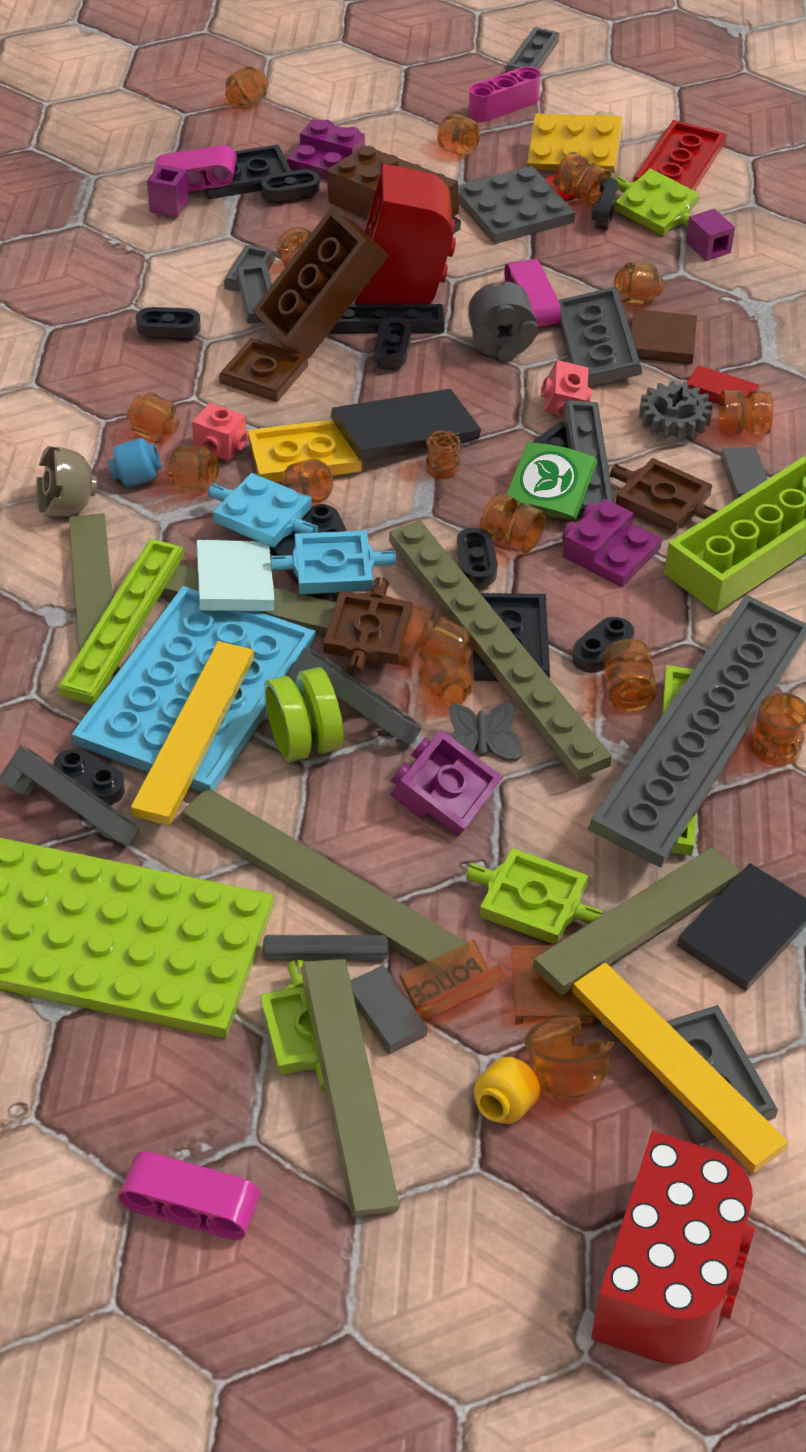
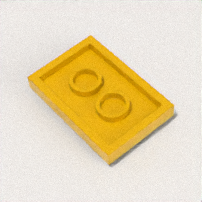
[527,114,623,173]
[248,420,362,483]

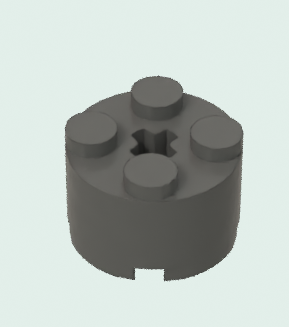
[468,282,539,362]

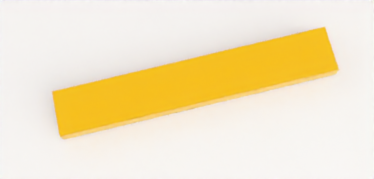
[131,641,254,826]
[572,962,788,1174]

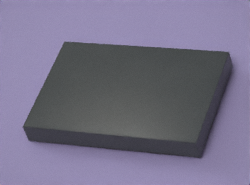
[663,1005,778,1144]

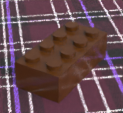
[326,145,459,218]
[252,207,389,359]

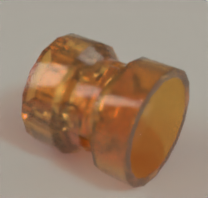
[426,430,461,479]

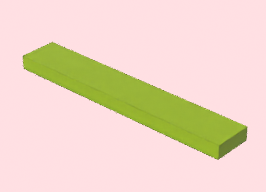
[58,538,184,705]

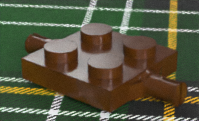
[610,458,719,533]
[323,577,413,677]

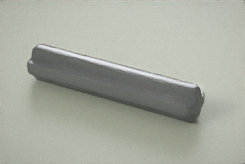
[263,935,388,960]

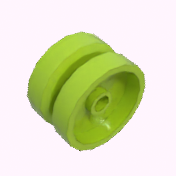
[264,667,344,763]

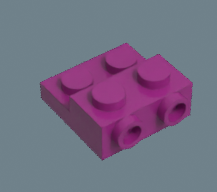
[287,119,365,180]
[562,498,662,588]
[390,729,504,836]

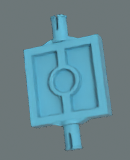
[208,473,318,548]
[271,531,396,594]

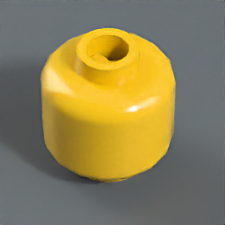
[474,1057,540,1124]

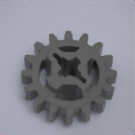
[639,381,713,440]

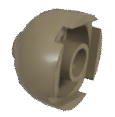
[36,446,97,518]

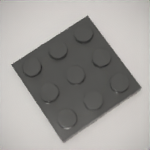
[458,166,575,244]

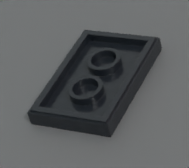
[204,145,291,199]
[473,593,550,681]
[677,863,806,991]

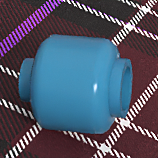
[108,438,162,488]

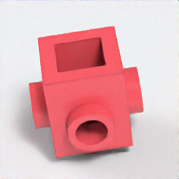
[541,360,592,417]
[192,403,248,461]

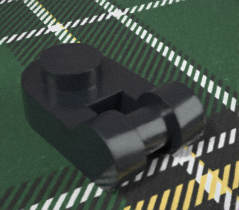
[591,177,618,229]

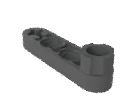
[287,647,423,744]
[0,745,140,846]

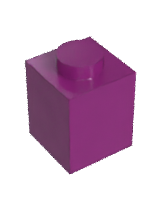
[147,164,189,217]
[685,209,735,261]

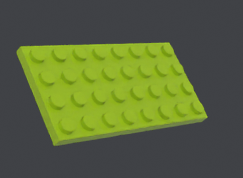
[0,838,274,1039]

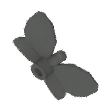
[449,702,522,760]

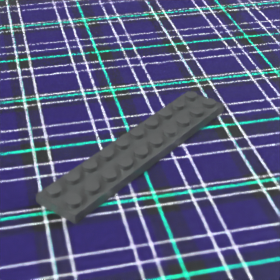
[588,595,806,868]

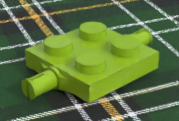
[614,168,699,237]
[466,848,604,945]
[260,960,326,1092]

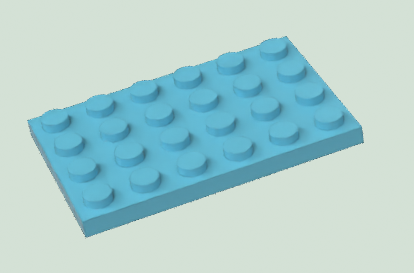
[71,586,316,792]

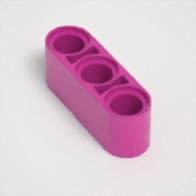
[468,67,541,122]
[152,145,237,192]
[504,259,561,327]
[118,1151,261,1240]

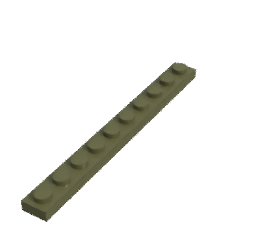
[389,520,612,780]

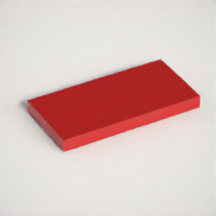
[633,120,727,191]

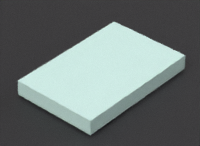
[196,540,275,611]

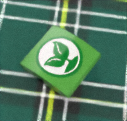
[504,442,598,520]

